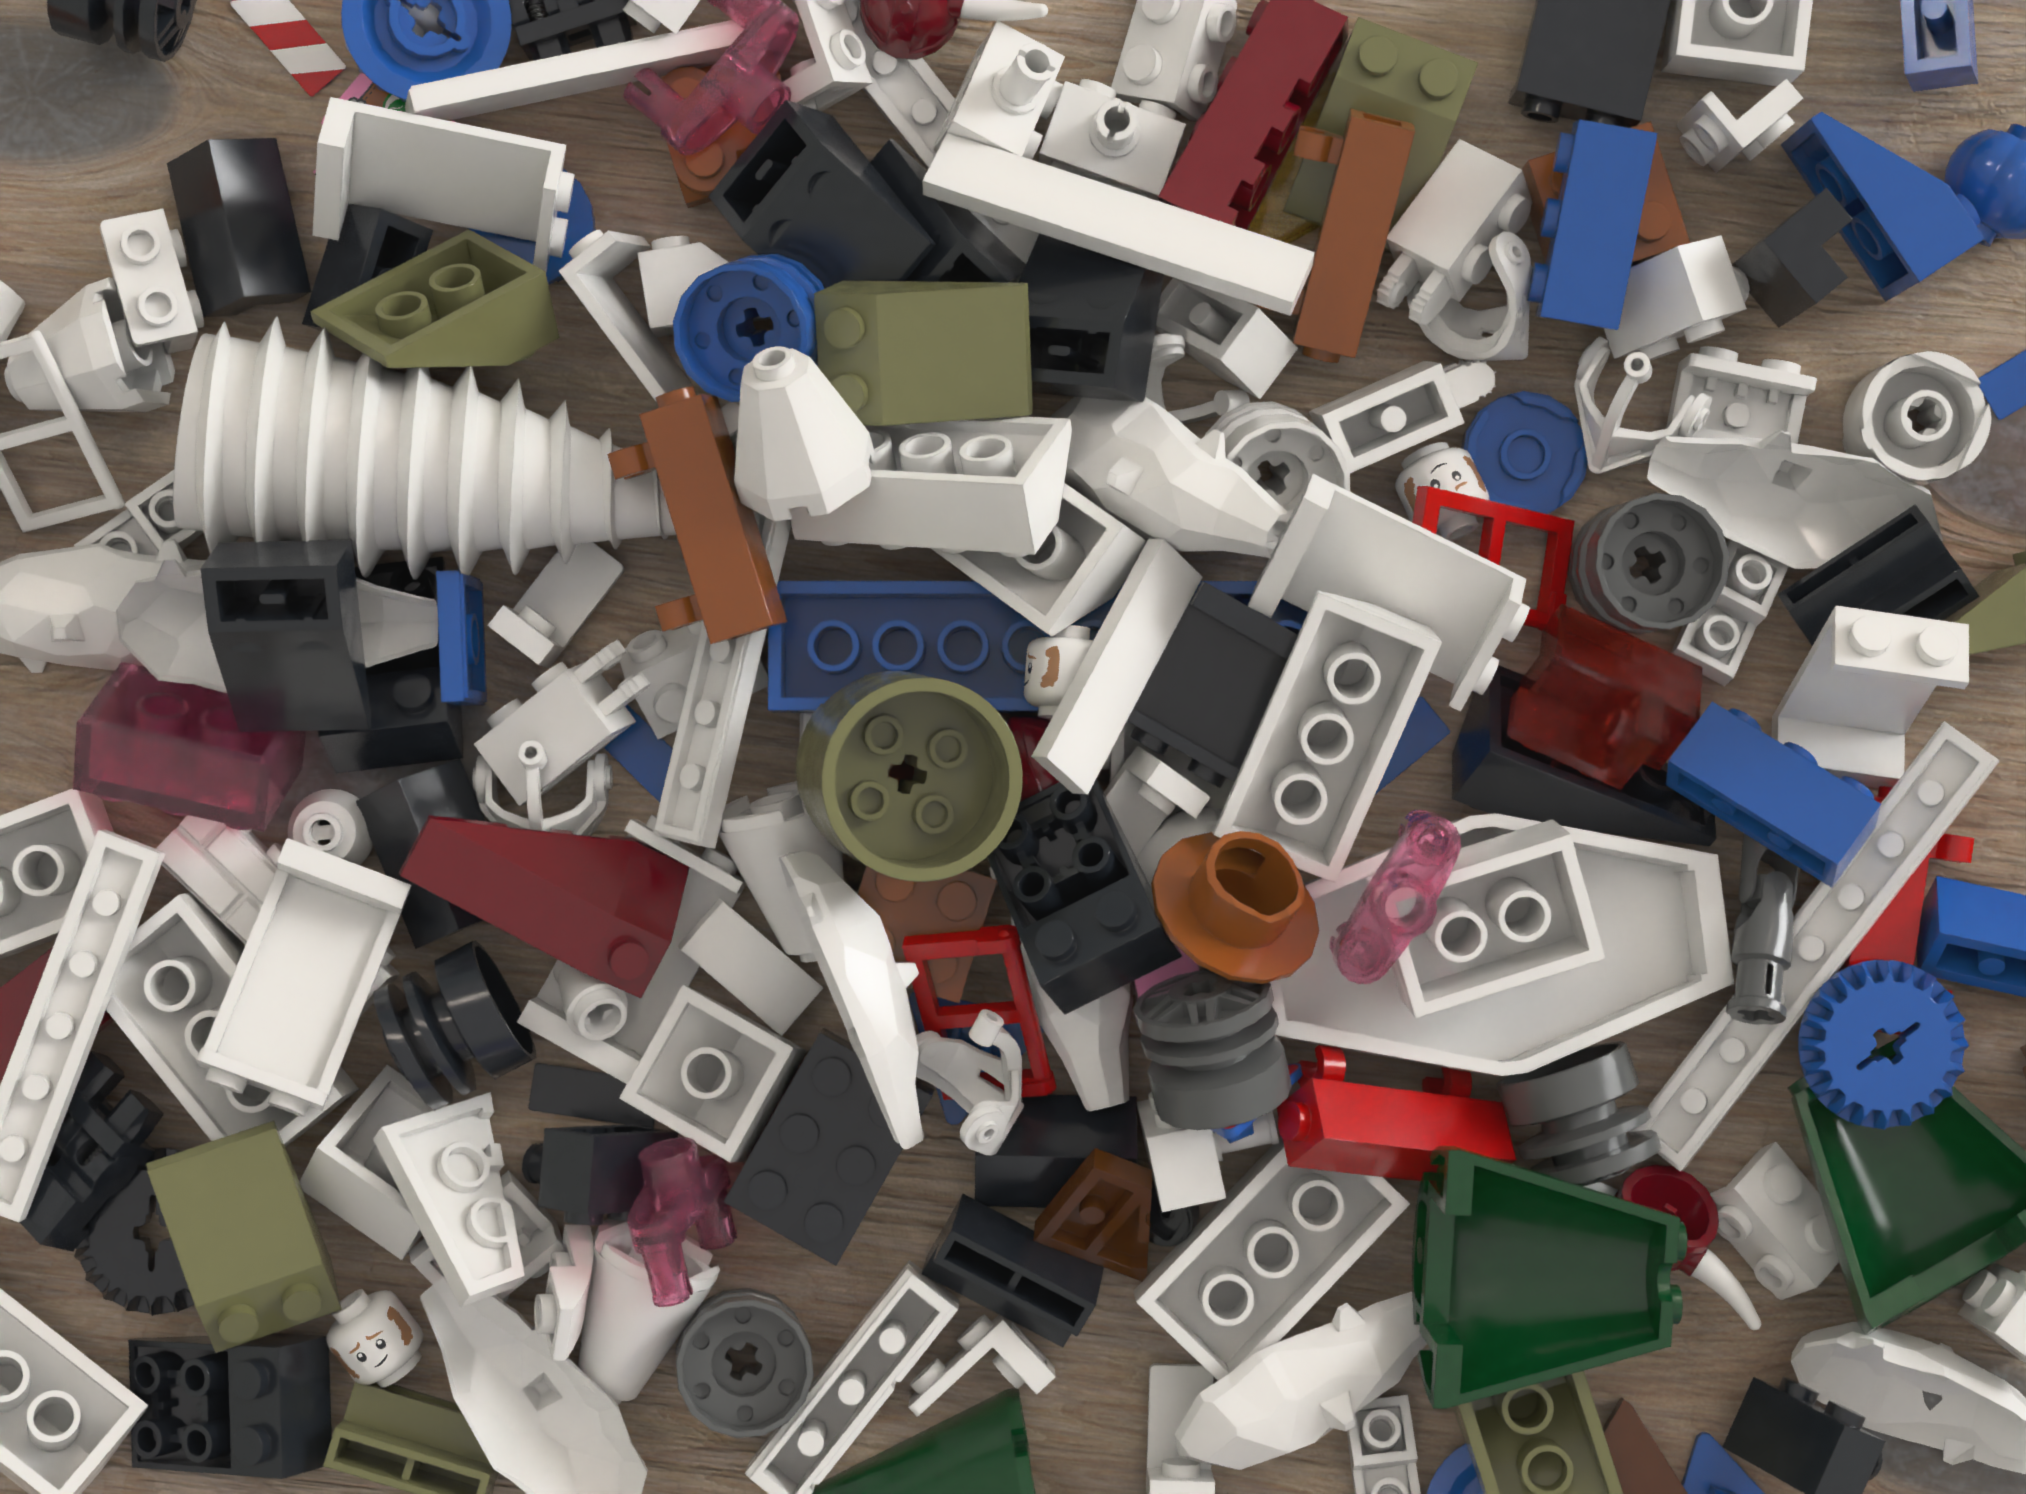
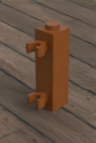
[1255,108,1415,363]
[607,386,787,644]

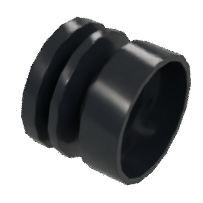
[47,0,197,62]
[374,940,536,1111]

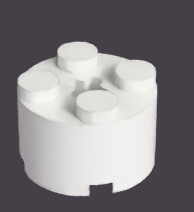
[1842,351,1991,486]

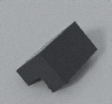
[167,138,312,318]
[1732,188,1853,328]
[1777,504,1980,646]
[356,759,485,949]
[975,1095,1138,1208]
[921,1194,1104,1347]

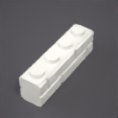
[156,799,400,1017]
[745,1260,959,1494]

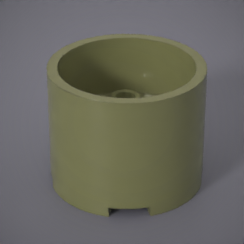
[796,671,1023,882]

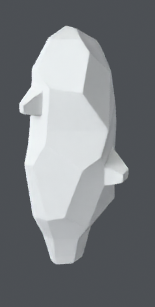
[1049,397,1287,558]
[1647,430,1943,569]
[0,539,206,673]
[116,559,438,693]
[779,851,924,1149]
[989,867,1135,1111]
[420,1277,648,1494]
[1174,1292,1427,1470]
[1791,1322,2026,1474]

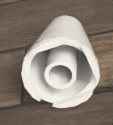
[719,781,844,963]
[578,1219,720,1405]

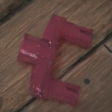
[623,0,799,156]
[1329,809,1461,984]
[627,1137,738,1307]

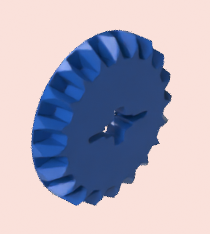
[341,0,512,102]
[1798,960,1969,1130]

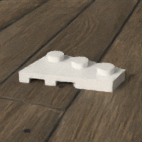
[373,1092,525,1307]

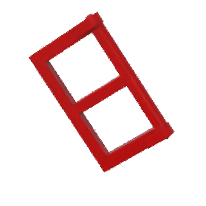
[1412,486,1575,633]
[902,925,1057,1100]

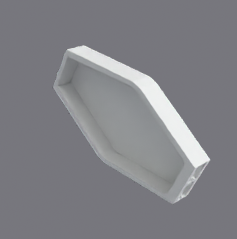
[1270,813,1734,1076]

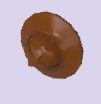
[1151,831,1320,984]

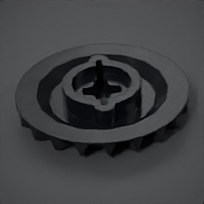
[74,1147,194,1316]

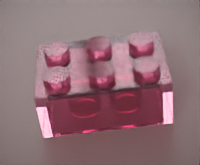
[73,662,306,832]

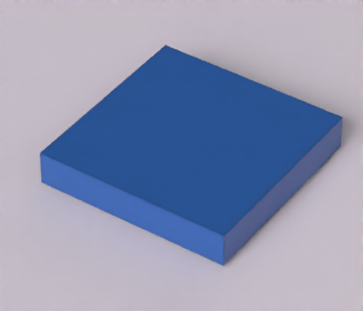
[436,570,487,706]

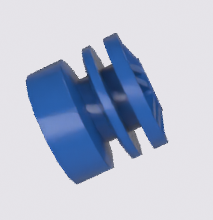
[673,254,824,402]

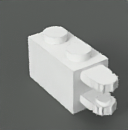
[1376,139,1533,326]
[1309,360,1496,473]
[474,639,651,806]

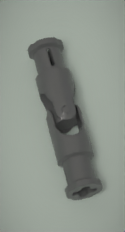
[1726,833,1799,1025]

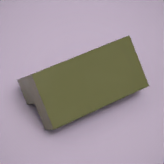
[323,1382,499,1494]

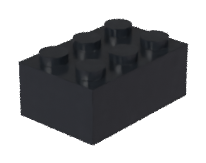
[724,1028,934,1266]

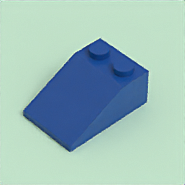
[1781,112,1985,302]

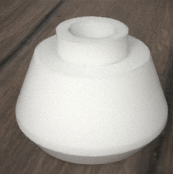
[288,789,373,865]

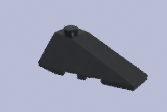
[1452,665,1717,846]

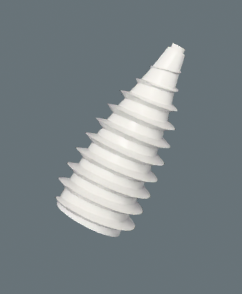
[173,316,676,580]

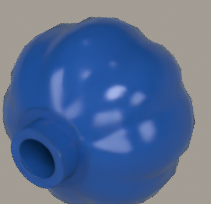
[1944,124,2026,247]

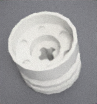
[1205,401,1350,555]

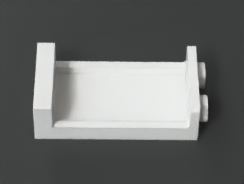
[196,838,411,1117]

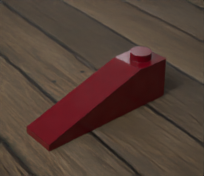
[399,815,690,998]

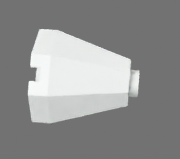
[4,277,175,412]
[734,346,875,522]

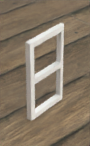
[0,330,125,533]

